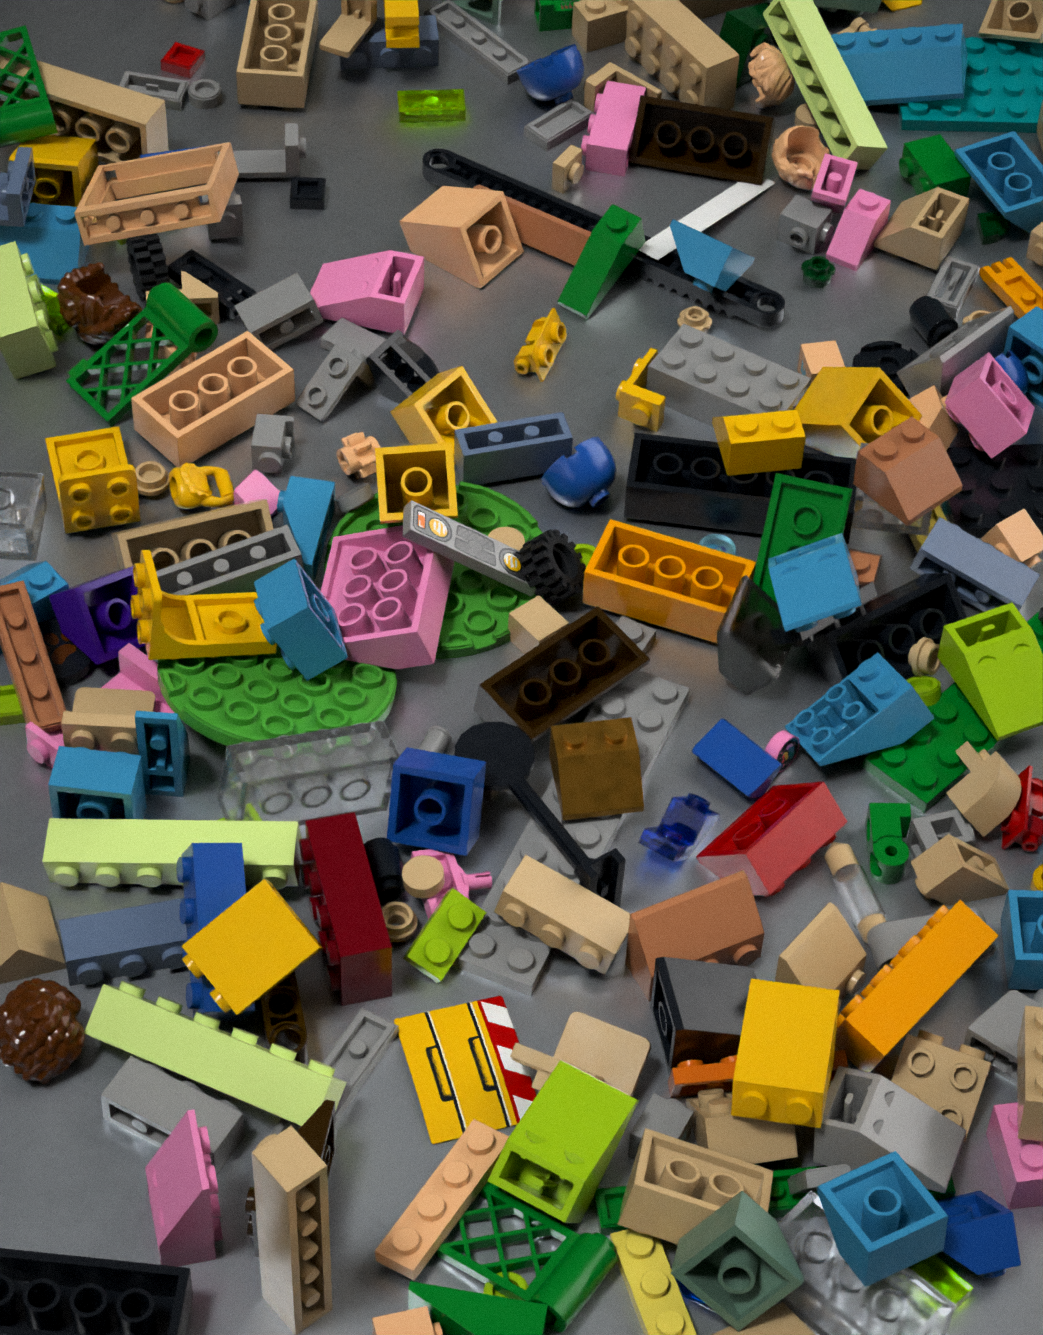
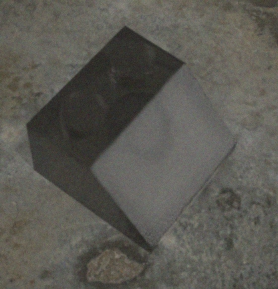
[717,575,793,696]

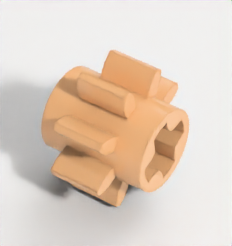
[337,431,381,479]

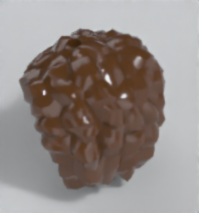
[57,262,142,345]
[0,978,85,1084]

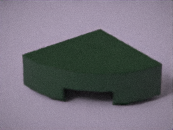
[976,212,1011,245]

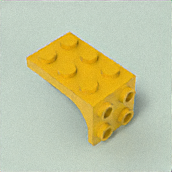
[45,426,141,534]
[130,550,277,660]

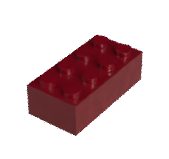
[299,812,392,1006]

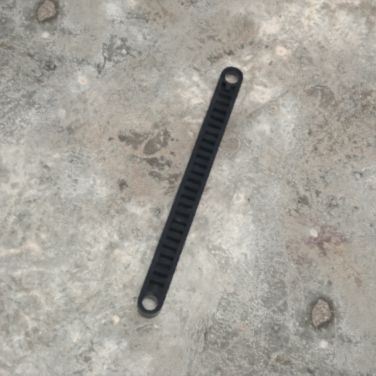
[422,149,785,327]

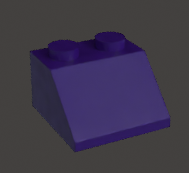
[49,566,145,664]

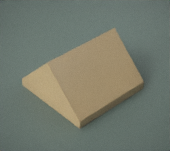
[978,0,1043,43]
[0,882,66,984]

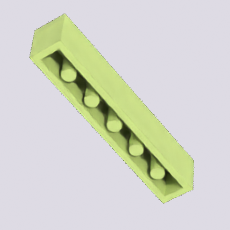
[763,0,888,170]
[42,818,302,889]
[84,981,347,1126]

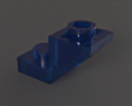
[638,793,720,862]

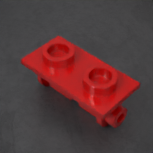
[1000,765,1043,852]

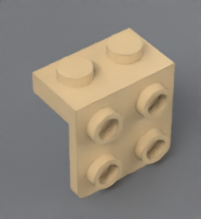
[61,687,156,755]
[531,1012,651,1096]
[891,1029,992,1142]

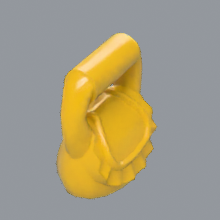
[169,462,234,510]

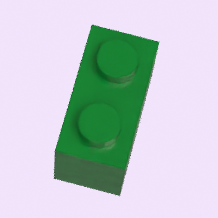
[899,134,971,197]

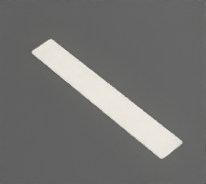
[639,177,775,260]

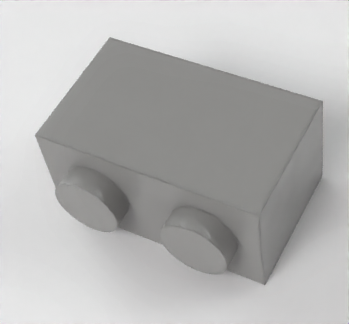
[234,272,324,350]

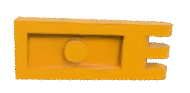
[979,257,1043,319]

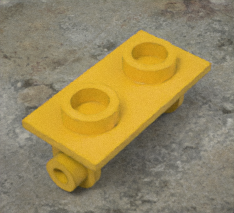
[514,308,567,382]

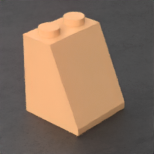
[399,186,524,288]

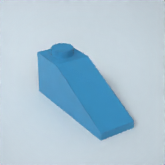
[277,476,336,584]
[135,711,190,797]

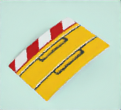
[394,996,537,1144]

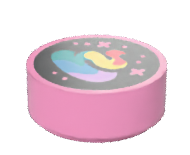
[765,730,800,772]

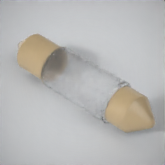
[824,842,887,944]

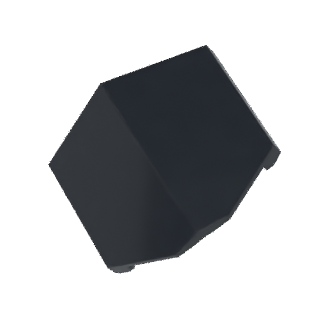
[366,330,440,404]

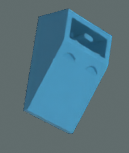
[768,533,862,632]
[784,652,934,766]

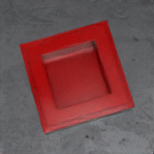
[160,42,205,79]

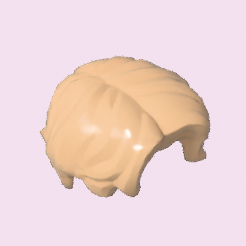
[748,42,795,108]
[772,125,830,191]

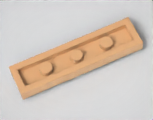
[375,1119,509,1281]

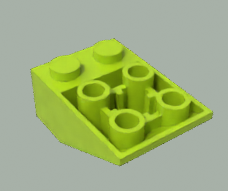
[937,602,1043,741]
[488,1060,639,1223]

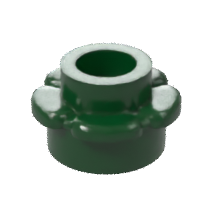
[801,256,836,288]

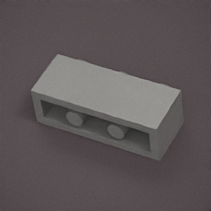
[101,1056,245,1176]

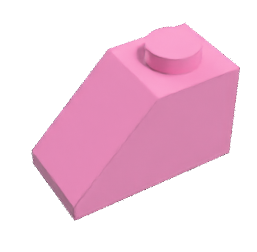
[811,153,858,214]
[826,189,891,271]

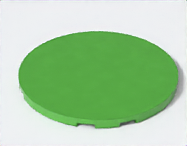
[324,481,543,659]
[157,644,397,757]

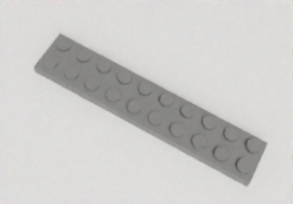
[453,670,690,996]

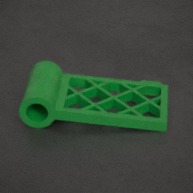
[0,25,58,148]
[66,282,218,427]
[434,1182,618,1333]

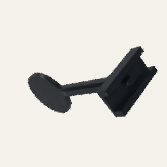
[454,722,626,907]

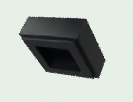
[290,177,326,210]

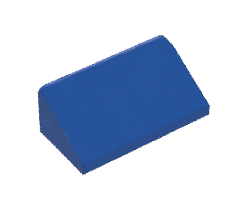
[692,718,783,798]

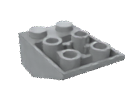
[813,1066,966,1193]

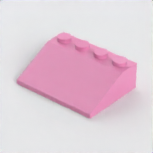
[321,525,454,669]

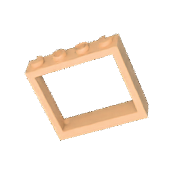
[74,142,239,246]

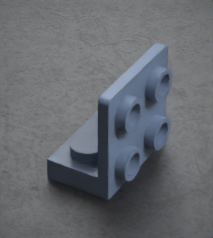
[0,147,36,227]

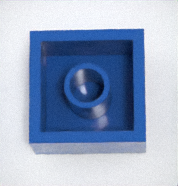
[387,747,486,856]

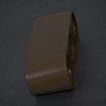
[258,971,308,1066]

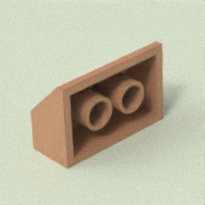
[625,870,764,1001]

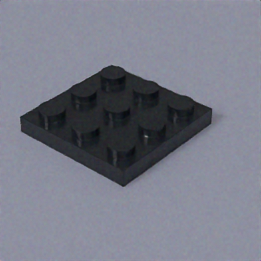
[945,444,1043,538]

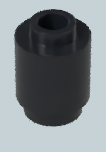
[909,296,958,347]
[364,838,405,902]

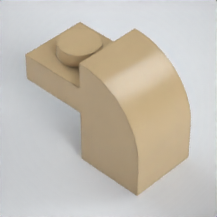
[946,741,1021,837]

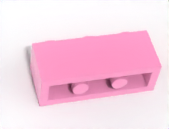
[581,81,646,177]

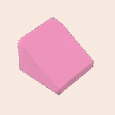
[233,469,280,518]

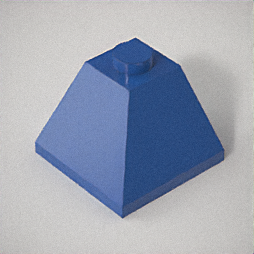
[936,1190,1021,1278]

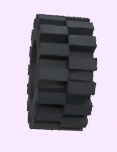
[126,233,170,301]
[519,529,586,605]

